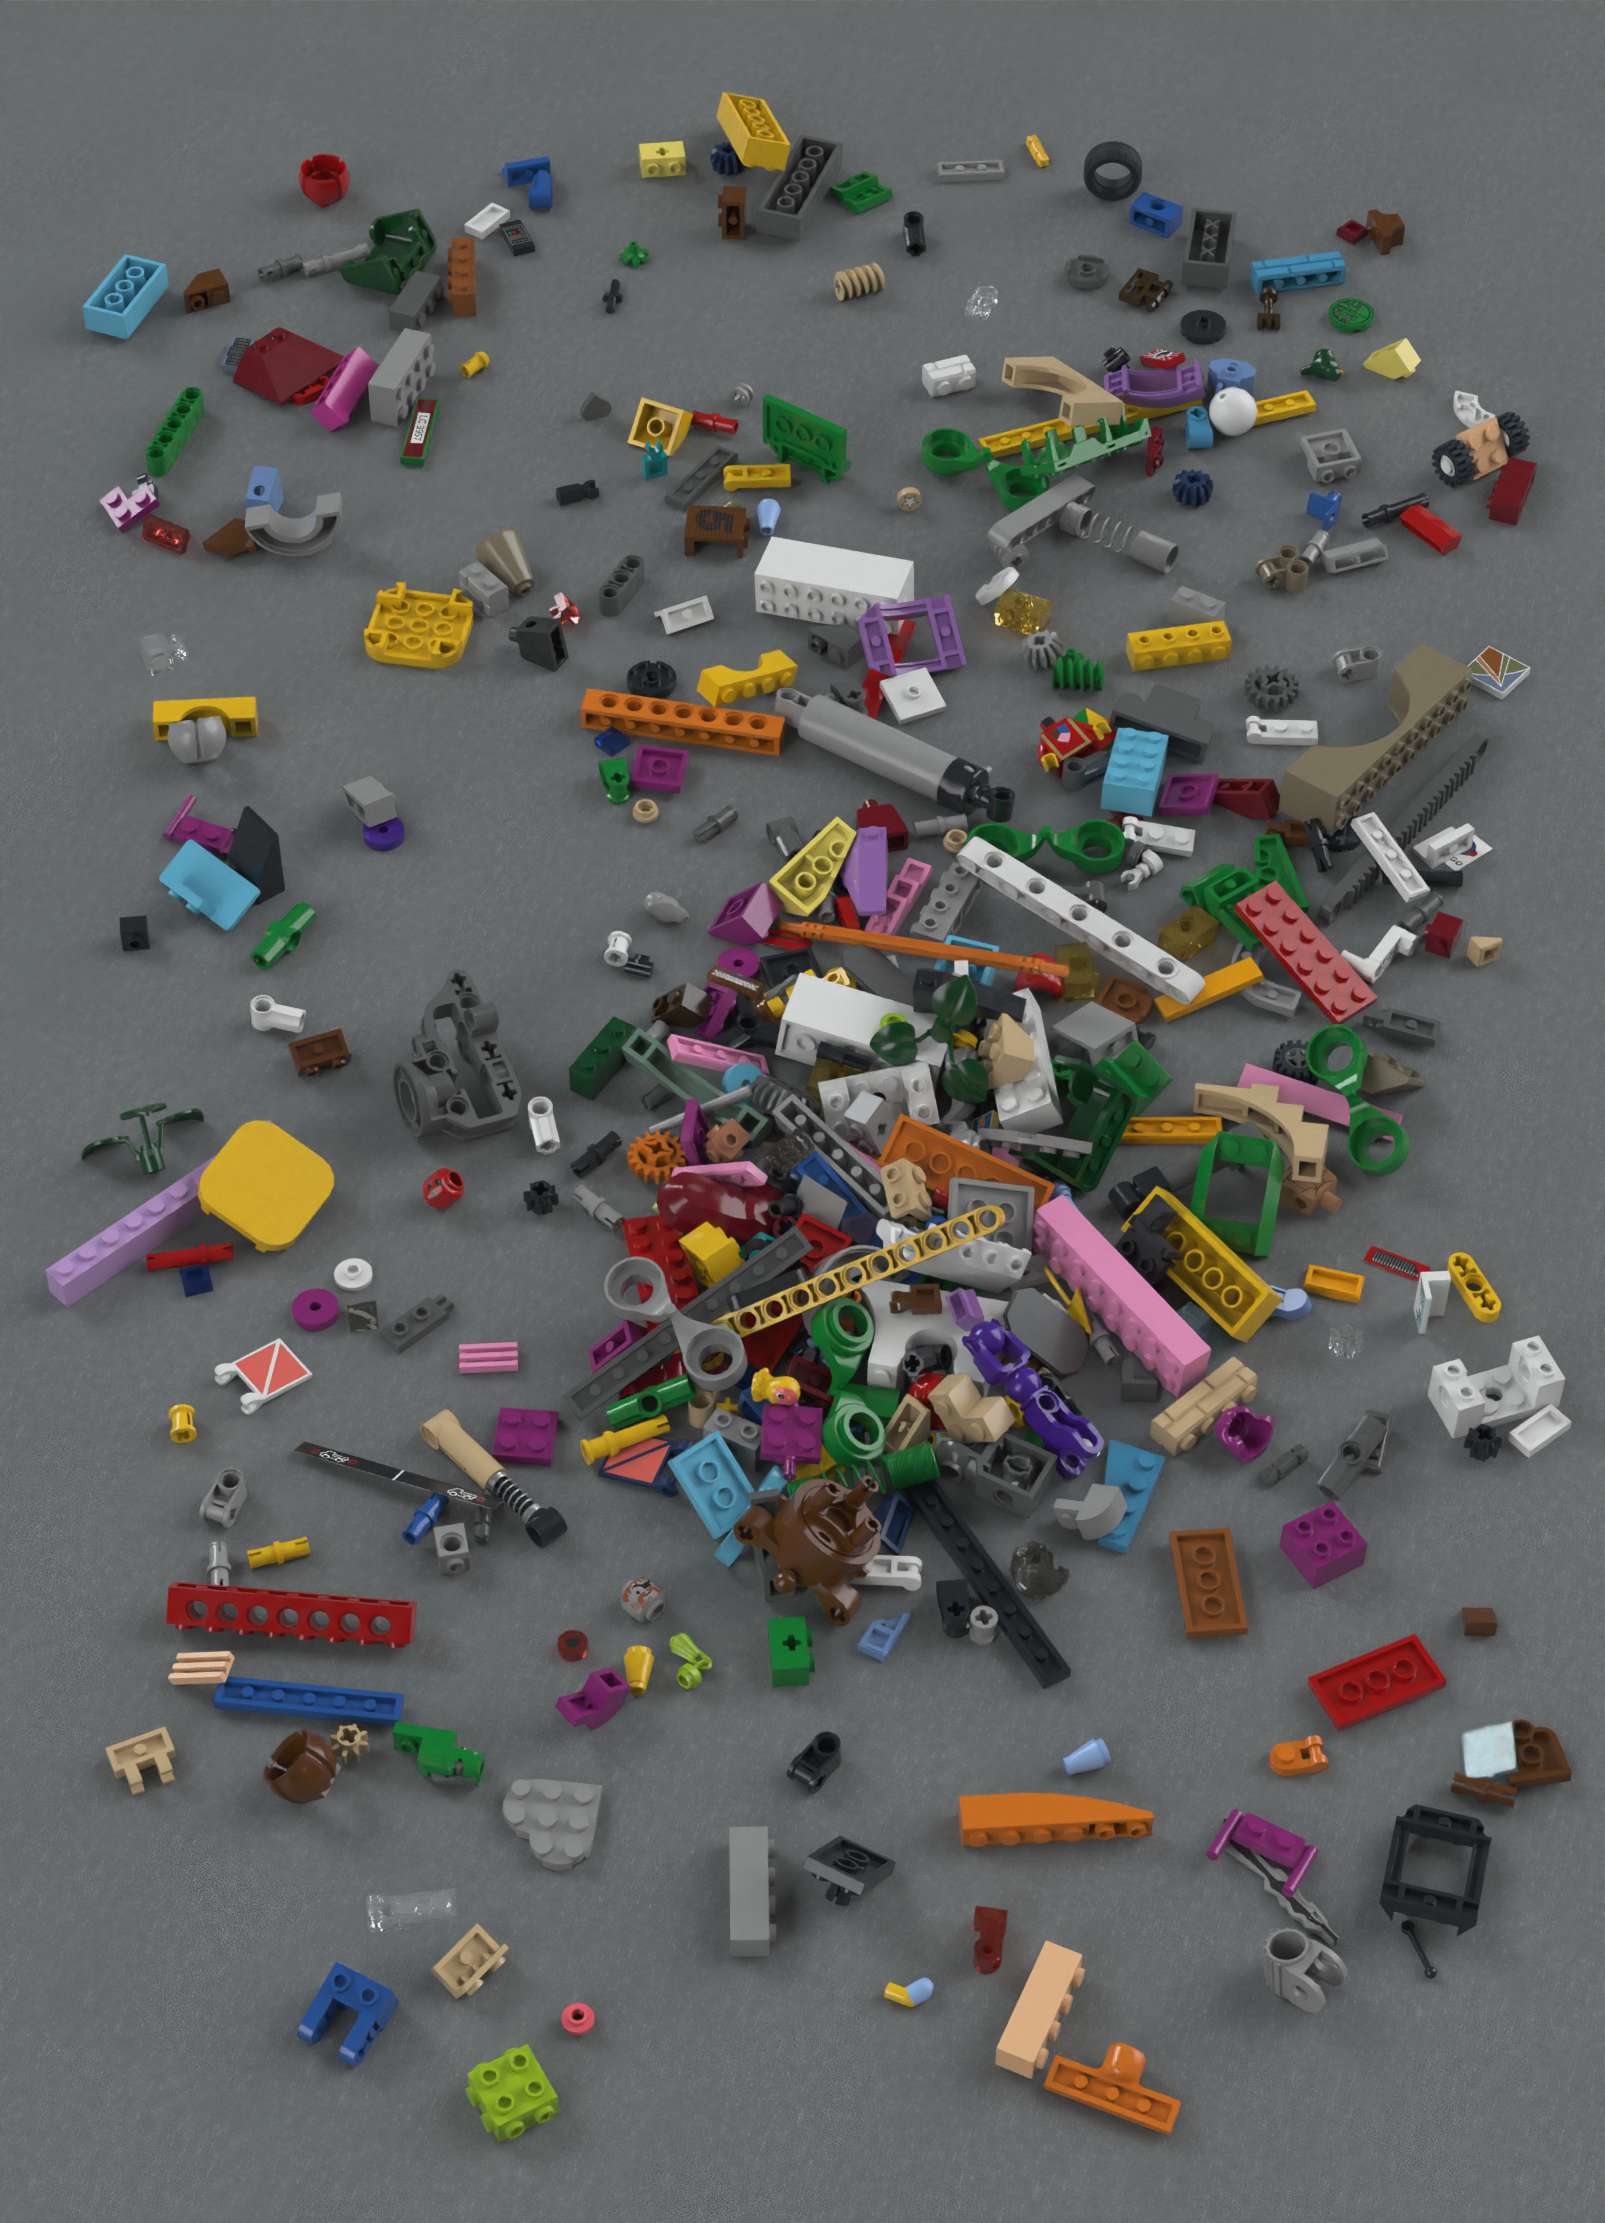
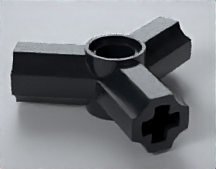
[710,992,780,1050]

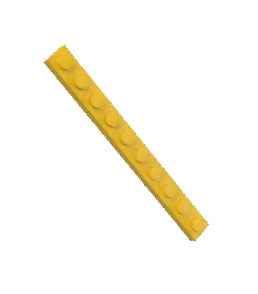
[978,398,1203,459]

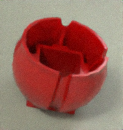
[299,154,350,208]

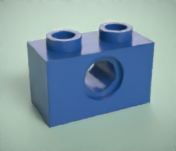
[1129,192,1183,238]

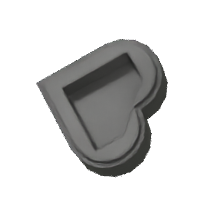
[580,392,611,421]

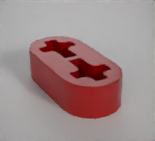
[291,375,330,406]
[834,896,860,930]

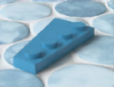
[1098,1439,1166,1554]

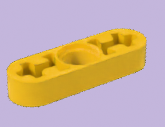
[1447,1252,1501,1323]

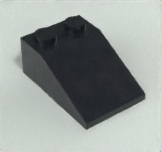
[227,806,285,904]

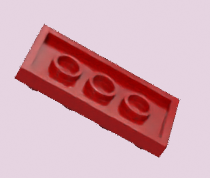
[1307,1634,1447,1732]

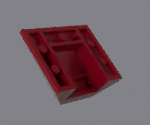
[233,327,344,406]

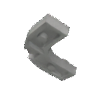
[1231,941,1302,1018]
[977,1128,1093,1158]

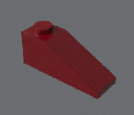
[1213,779,1280,820]

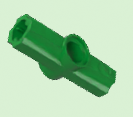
[250,902,316,970]
[606,1373,697,1430]

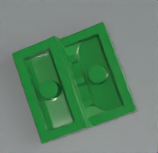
[829,171,893,213]

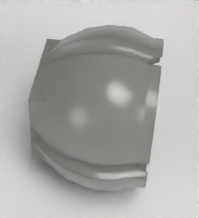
[168,716,226,764]

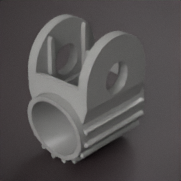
[1263,1927,1348,2013]

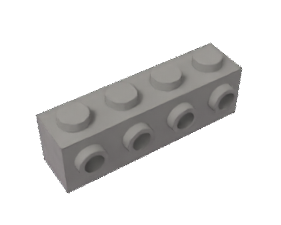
[909,862,982,943]

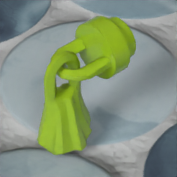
[669,1632,713,1689]

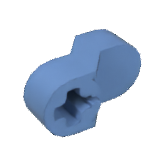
[1268,1285,1312,1320]

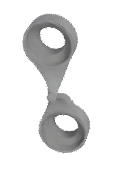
[937,1046,991,1155]
[604,1257,747,1391]

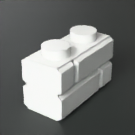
[922,355,976,398]

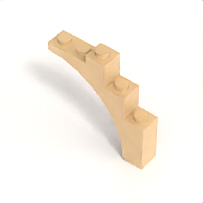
[1193,1083,1329,1183]

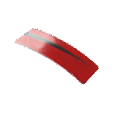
[760,929,813,951]

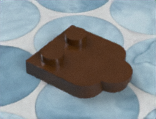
[1495,1719,1572,1789]

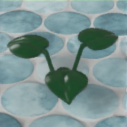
[869,974,989,1104]
[81,1103,204,1175]

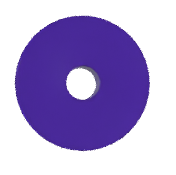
[362,817,405,851]

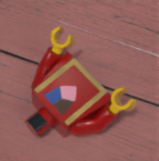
[1037,717,1112,778]

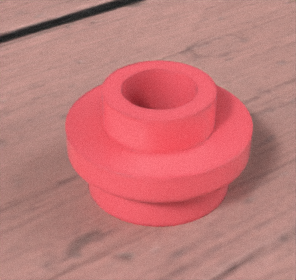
[561,2003,595,2036]

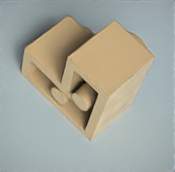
[928,1374,1016,1443]

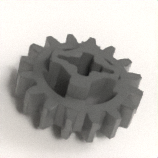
[1244,665,1299,711]

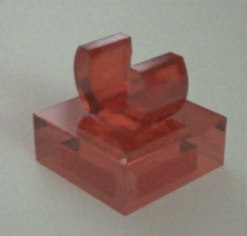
[549,591,581,625]

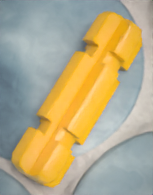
[1026,135,1049,168]

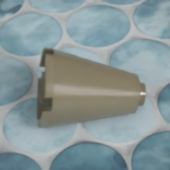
[475,528,535,596]

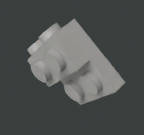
[1300,428,1362,483]

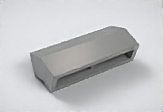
[1321,538,1389,573]

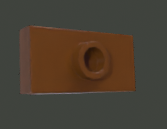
[1366,209,1405,255]

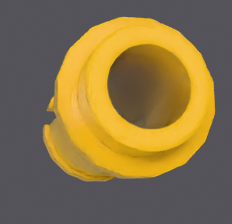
[460,351,490,379]

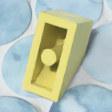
[1363,338,1421,380]

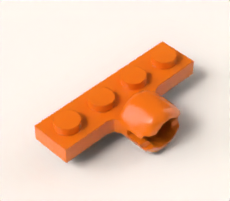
[1044,2043,1181,2136]

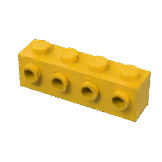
[1126,620,1232,672]

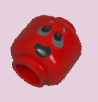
[422,1168,464,1210]

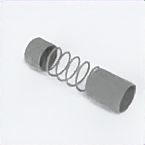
[1059,501,1179,574]

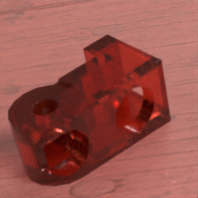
[973,1906,1008,1974]

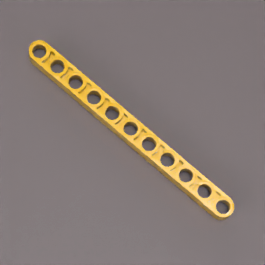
[710,1205,1005,1338]

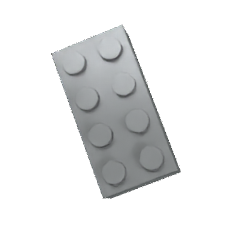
[368,328,435,427]

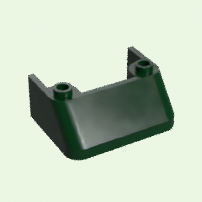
[1008,1055,1137,1192]

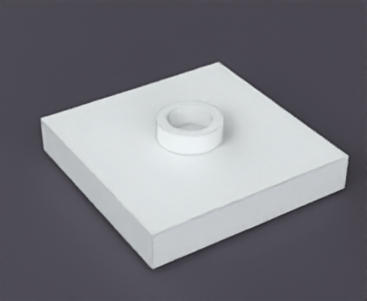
[879,667,946,725]

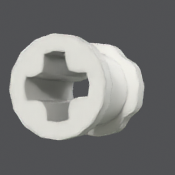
[604,931,632,966]

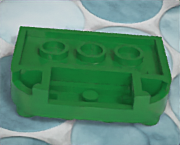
[763,394,852,483]

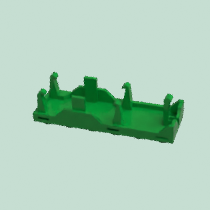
[1020,404,1151,479]

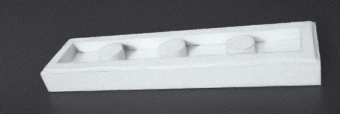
[1350,812,1430,903]

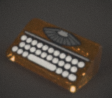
[707,966,765,1002]

